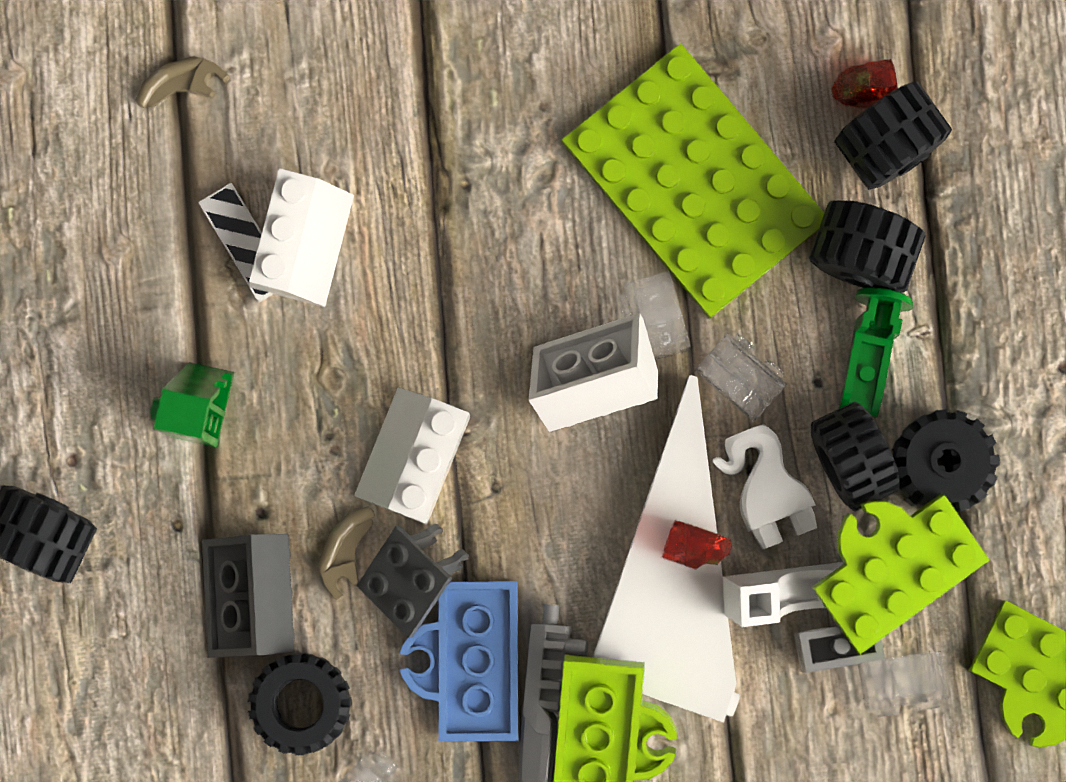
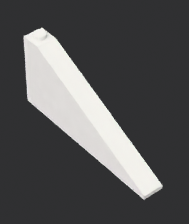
[593,375,740,722]

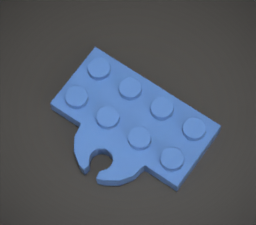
[400,581,518,742]

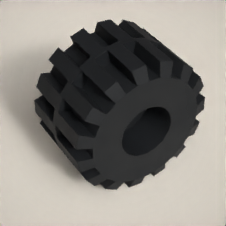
[834,81,952,190]
[809,200,926,293]
[892,409,1000,513]
[0,485,97,583]

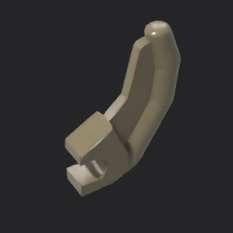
[135,56,230,108]
[318,506,375,600]

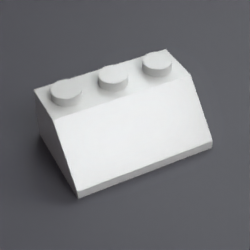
[249,168,354,307]
[529,313,658,432]
[354,388,470,525]

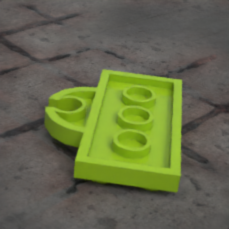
[811,494,990,654]
[968,600,1066,747]
[554,655,678,782]

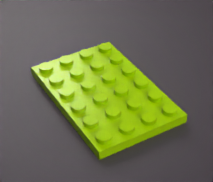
[562,43,824,319]

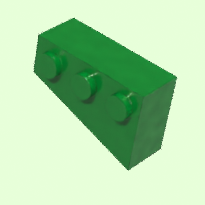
[150,362,234,448]

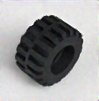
[811,401,899,511]
[248,654,352,755]

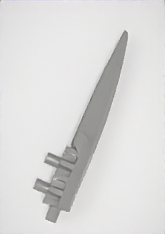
[518,604,588,782]

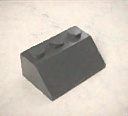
[202,534,295,658]

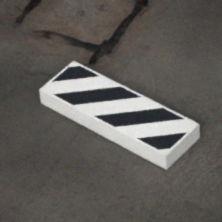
[198,183,273,303]

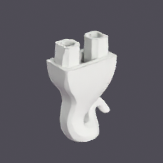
[712,424,817,550]

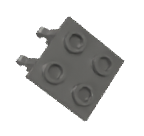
[357,524,469,638]

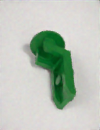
[838,287,913,418]

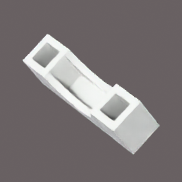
[723,562,843,627]

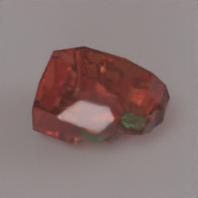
[831,59,898,108]
[661,520,732,570]

